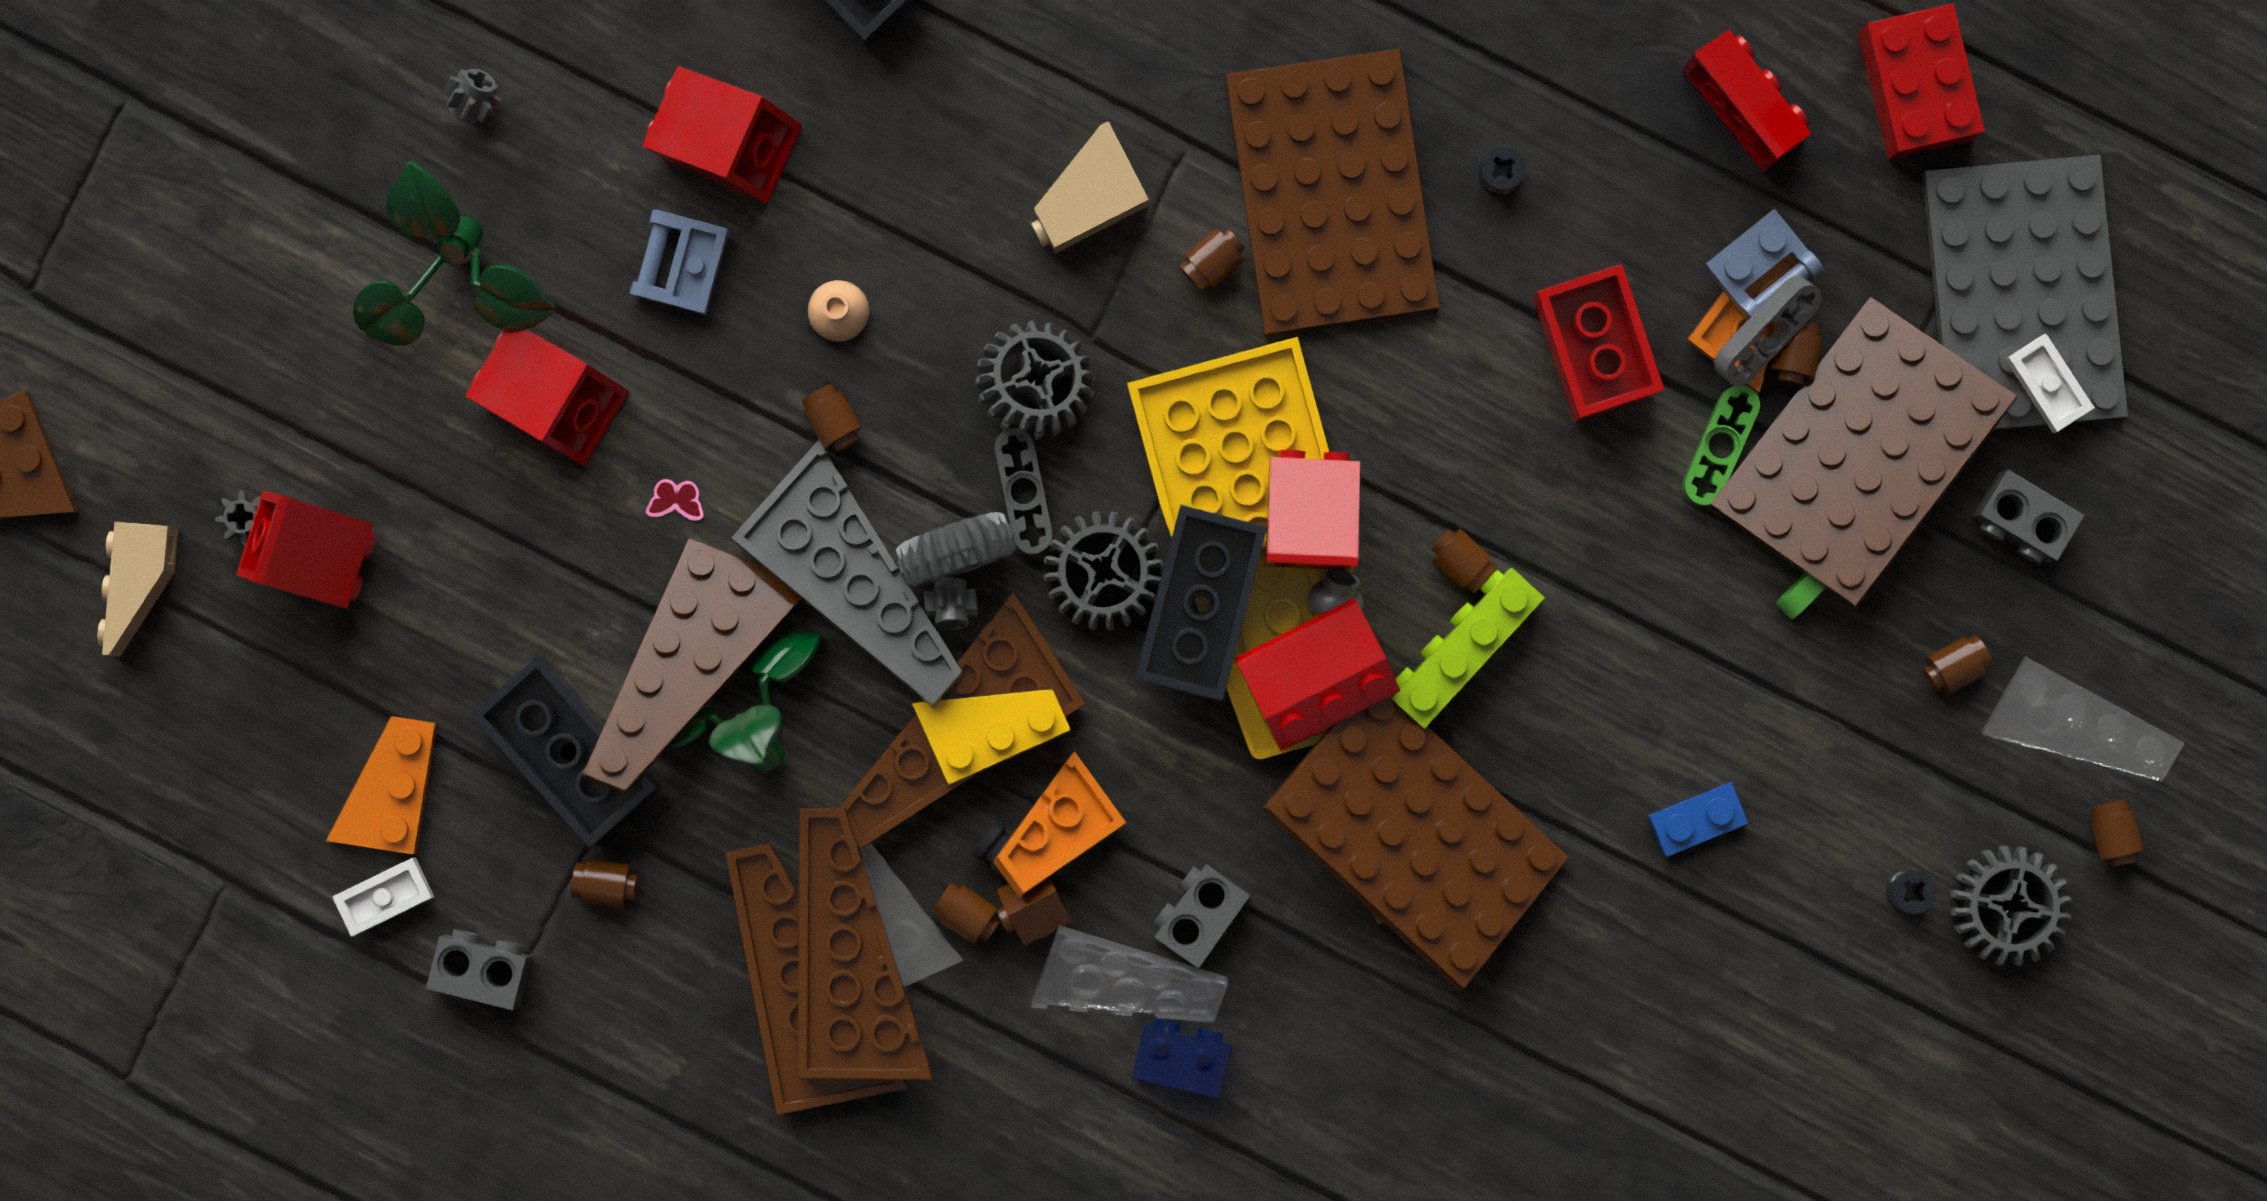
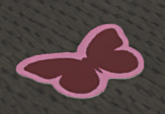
[646,479,704,520]

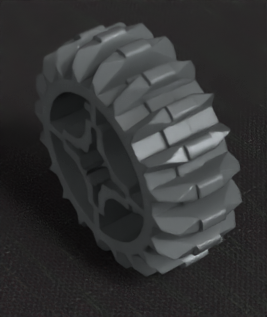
[975,320,1095,440]
[1044,511,1163,631]
[896,512,1016,587]
[1949,846,2072,966]

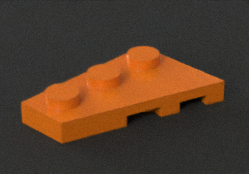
[1686,254,1797,394]
[326,716,438,854]
[993,751,1126,898]

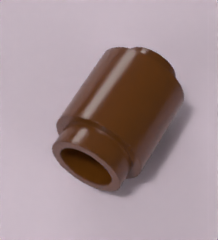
[1179,228,1245,293]
[1771,321,1823,386]
[802,384,863,453]
[1430,529,1497,594]
[1923,635,1993,696]
[2090,799,2144,867]
[571,859,639,909]
[932,883,1001,945]

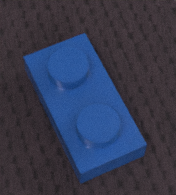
[1647,782,1748,857]

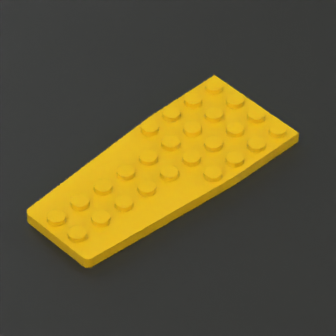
[1127,337,1353,759]

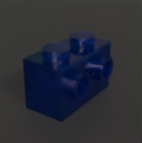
[1132,1017,1231,1098]

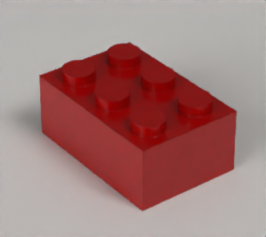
[1858,3,1985,160]
[1532,264,1664,423]

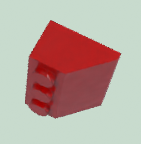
[1682,30,1811,172]
[1234,598,1401,751]

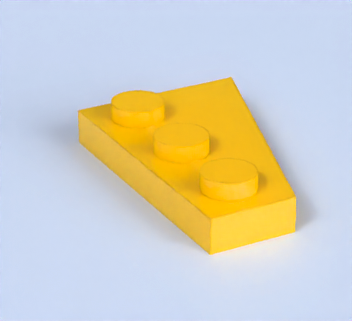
[912,689,1071,785]

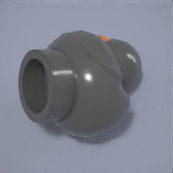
[1307,569,1364,615]

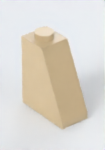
[1031,121,1149,253]

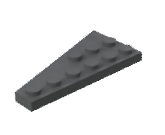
[731,440,963,709]

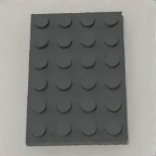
[1922,155,2128,430]

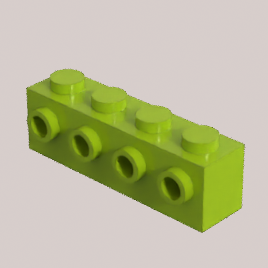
[1391,568,1545,729]

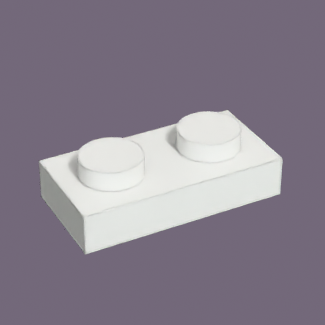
[2005,333,2094,433]
[332,857,434,937]

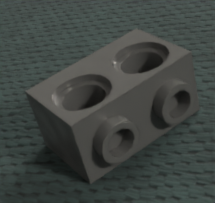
[1972,469,2084,565]
[1153,864,1250,968]
[426,929,532,1010]

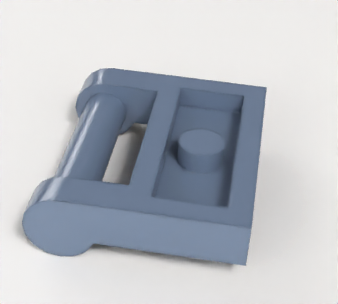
[1703,209,1824,321]
[629,210,729,315]

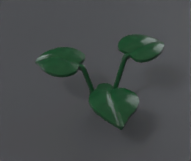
[353,160,557,346]
[667,632,822,773]

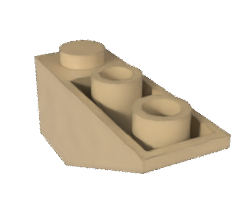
[97,522,179,657]

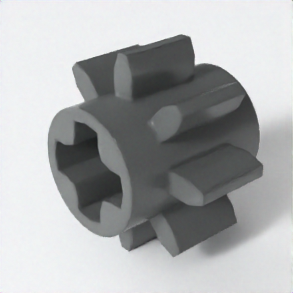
[443,68,501,123]
[215,490,261,545]
[924,577,978,631]

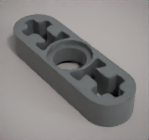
[1714,276,1822,386]
[995,428,1053,555]

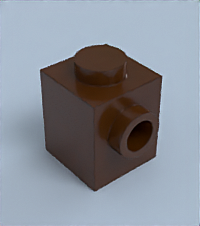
[997,877,1072,946]

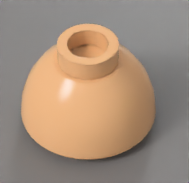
[808,280,869,342]

